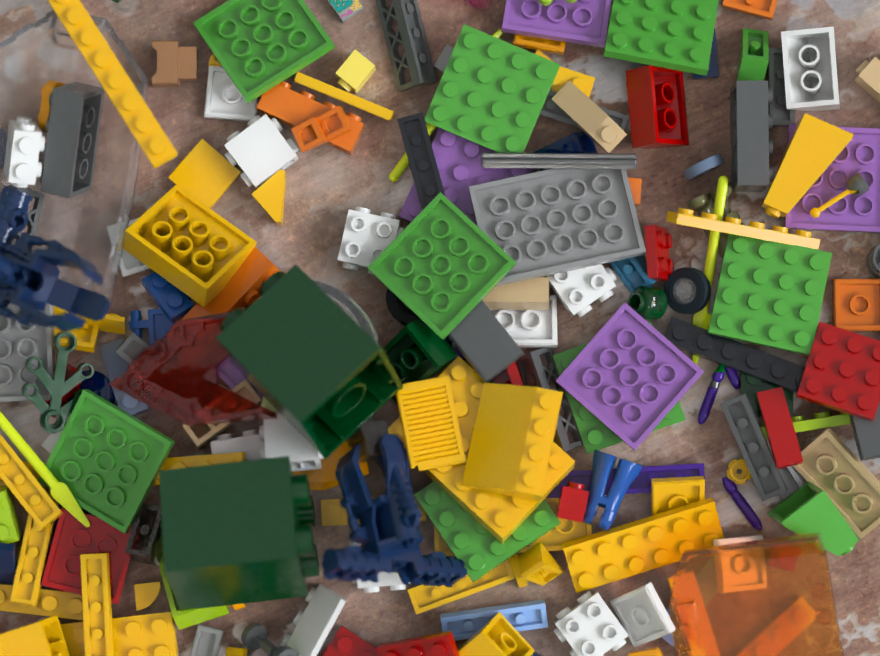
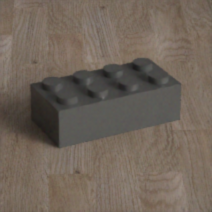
[730,80,774,192]
[39,82,104,199]

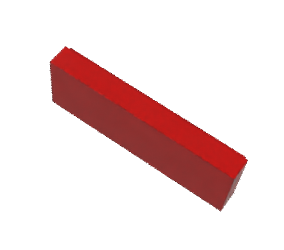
[756,387,803,469]

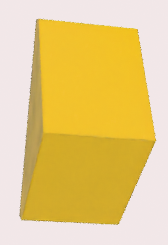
[252,170,286,225]
[519,542,564,586]

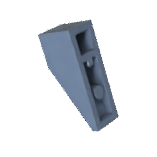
[99,337,152,416]

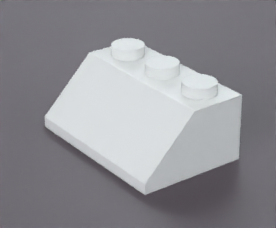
[781,27,840,111]
[280,584,348,656]

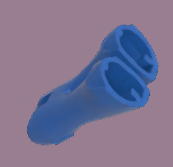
[583,450,643,531]

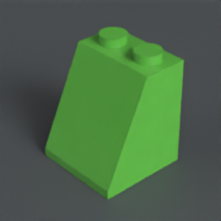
[767,481,860,556]

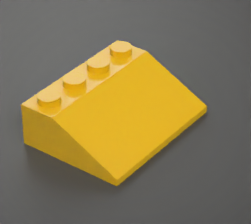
[124,185,257,307]
[462,383,563,502]

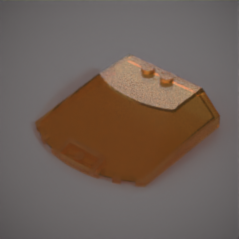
[670,533,844,656]

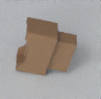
[152,40,198,87]

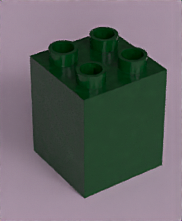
[216,264,403,459]
[159,456,320,611]

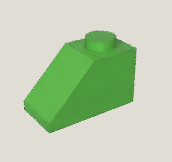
[737,28,769,80]

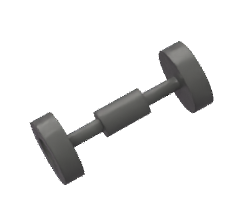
[241,623,298,656]

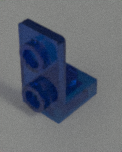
[534,131,597,171]

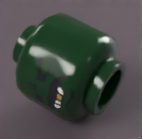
[628,286,668,320]

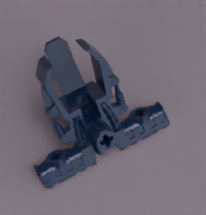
[0,186,110,332]
[321,434,467,587]

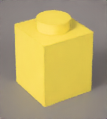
[335,50,376,94]

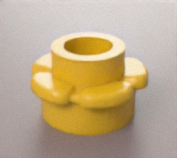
[726,459,751,485]

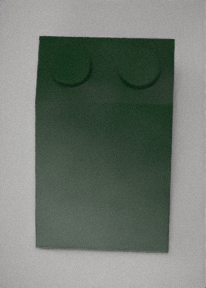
[383,318,457,406]

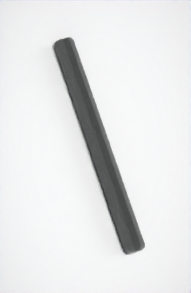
[481,153,637,169]

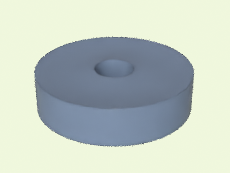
[683,153,725,182]

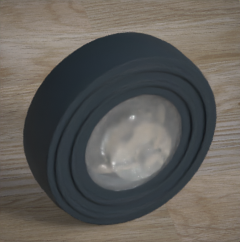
[664,267,711,314]

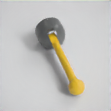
[810,173,870,218]

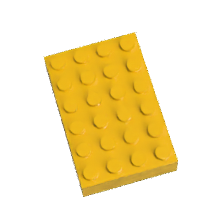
[386,356,575,544]

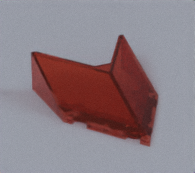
[109,312,277,426]

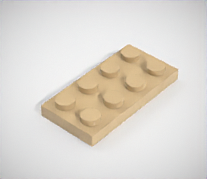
[793,427,880,539]

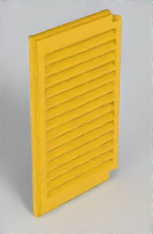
[396,375,466,471]

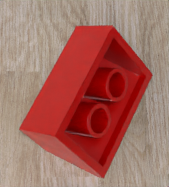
[626,65,689,149]

